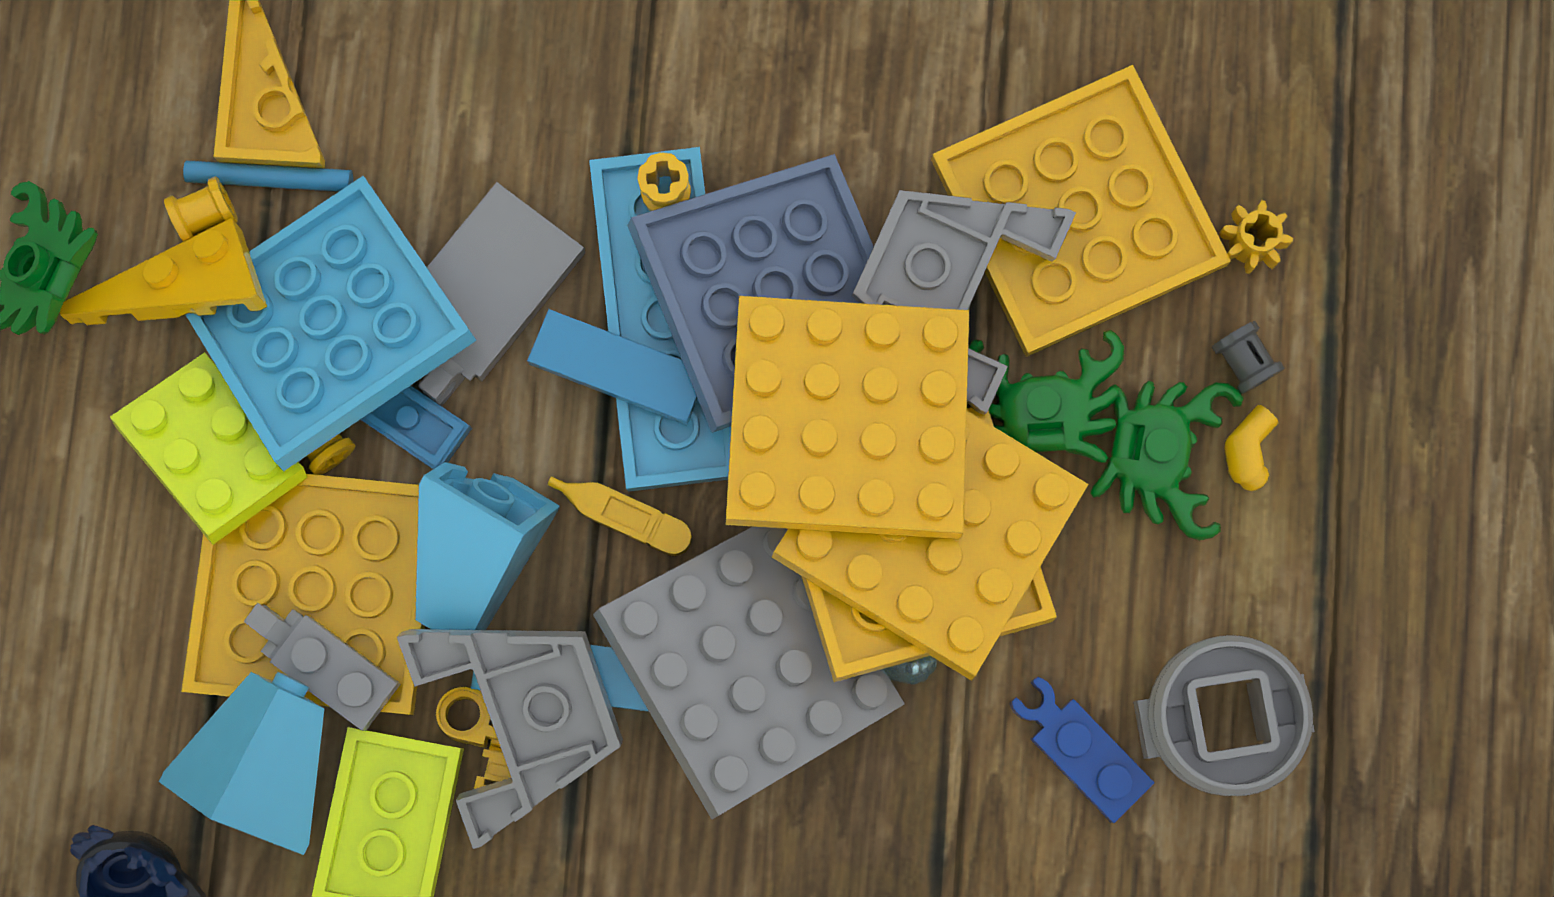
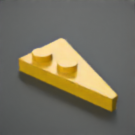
[213,0,325,168]
[60,217,267,325]

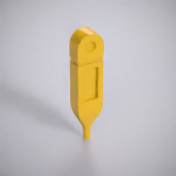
[547,476,692,556]

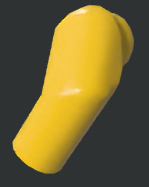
[1224,405,1279,491]

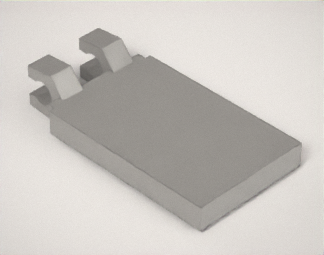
[419,182,585,406]

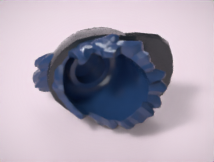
[70,825,206,897]

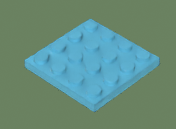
[185,176,477,471]

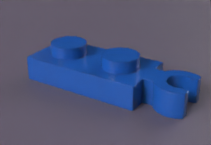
[1010,677,1155,823]

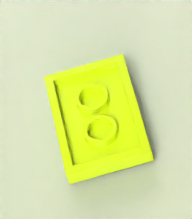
[110,352,307,545]
[312,727,464,897]

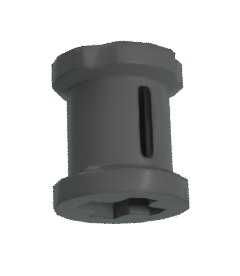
[1211,321,1285,394]

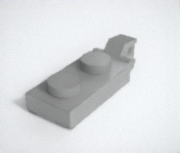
[243,603,401,731]

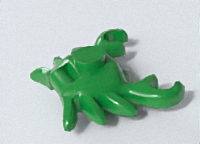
[0,181,98,335]
[968,330,1124,463]
[1090,381,1244,541]

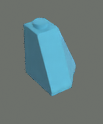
[415,462,560,630]
[158,672,325,855]

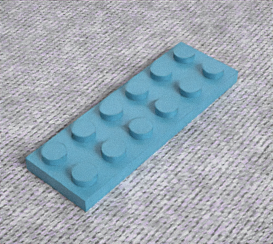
[589,147,731,492]

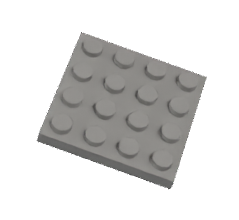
[593,527,905,819]

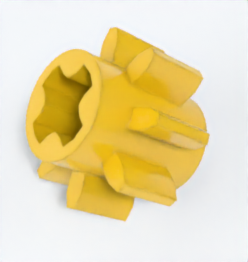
[1218,200,1293,274]

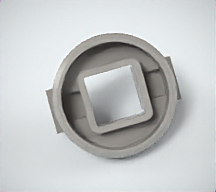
[1133,635,1315,796]

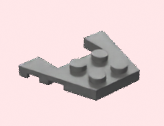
[852,190,1076,415]
[397,629,623,849]

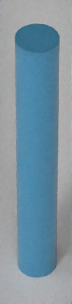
[183,160,353,192]

